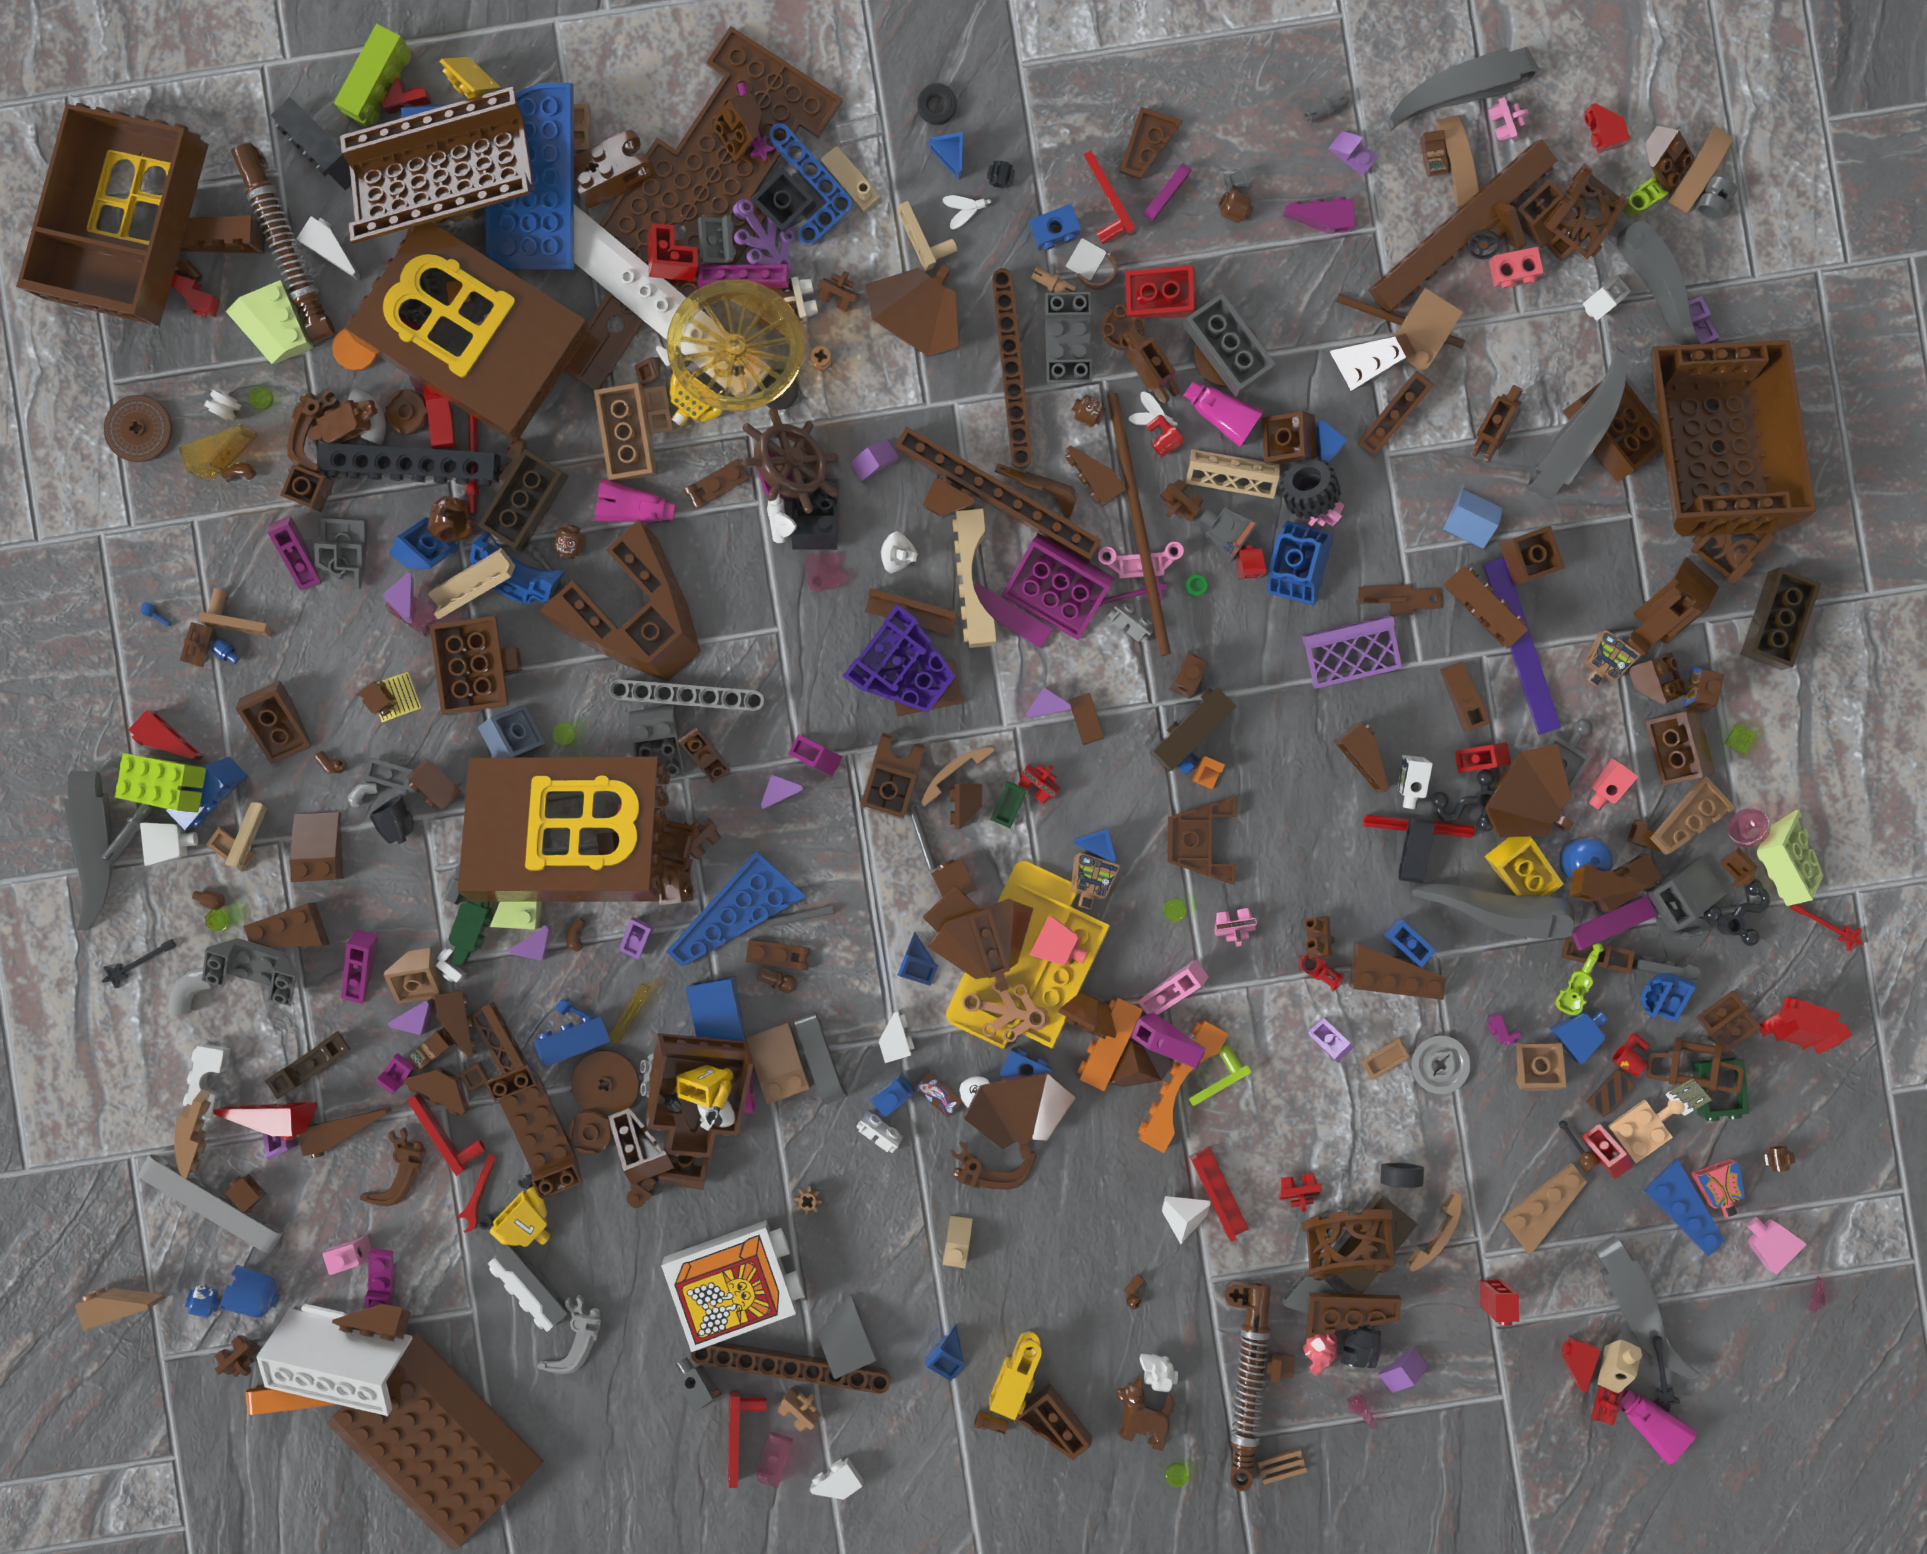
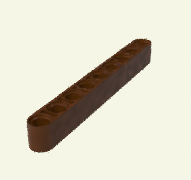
[992,268,1032,470]
[691,1342,891,1394]

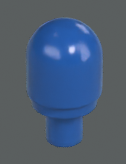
[211,638,240,664]

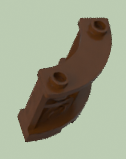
[1543,163,1628,259]
[1691,532,1775,585]
[1302,1209,1396,1281]

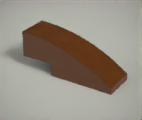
[1561,936,1636,974]

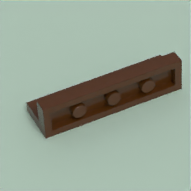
[865,588,957,636]
[469,1002,528,1074]

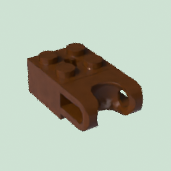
[574,130,653,209]
[859,733,925,820]

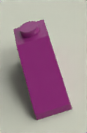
[267,515,321,591]
[341,929,378,1004]

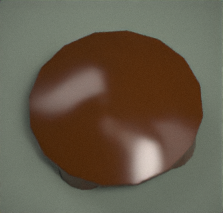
[1101,304,1145,350]

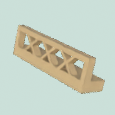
[1186,449,1280,499]
[428,548,515,619]

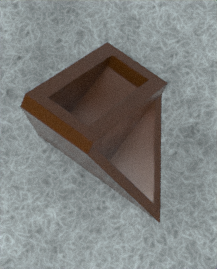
[1109,1041,1162,1087]

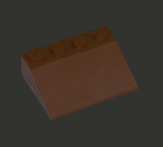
[1562,380,1663,482]
[429,616,509,716]

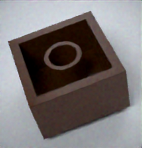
[1499,525,1565,585]

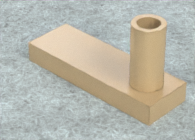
[820,146,881,213]
[897,201,957,272]

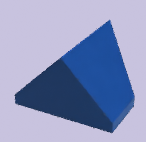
[928,132,963,179]
[1073,829,1116,863]
[897,931,938,986]
[925,1324,966,1381]

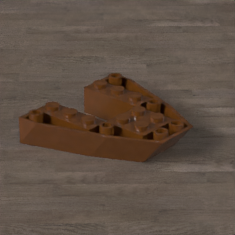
[539,519,701,681]

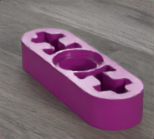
[1144,163,1192,222]

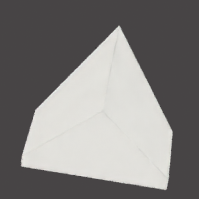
[1162,1196,1210,1244]

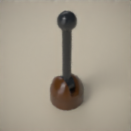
[1559,1120,1600,1171]

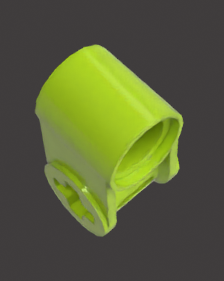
[1623,176,1669,217]

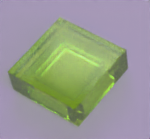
[1724,724,1757,755]

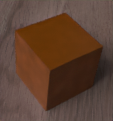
[280,464,334,512]
[931,858,977,897]

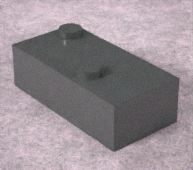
[1183,293,1276,397]

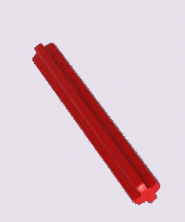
[1363,815,1475,838]

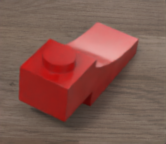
[171,274,220,319]
[423,385,456,450]

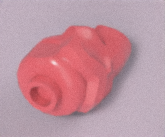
[1303,1333,1338,1376]

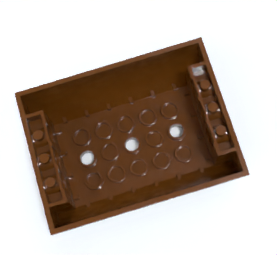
[1650,340,1816,537]

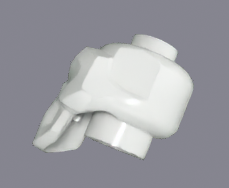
[1140,1354,1178,1392]

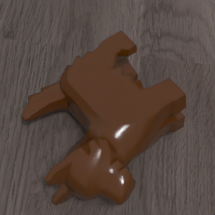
[1116,1375,1175,1451]

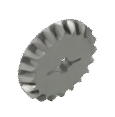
[1411,1035,1470,1094]

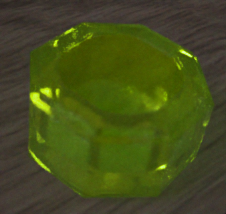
[205,909,229,931]

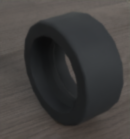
[1380,1163,1424,1188]

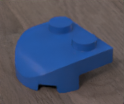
[1640,973,1696,1022]

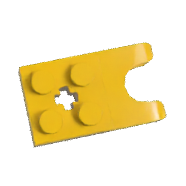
[989,1331,1042,1420]

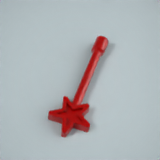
[1790,903,1864,951]

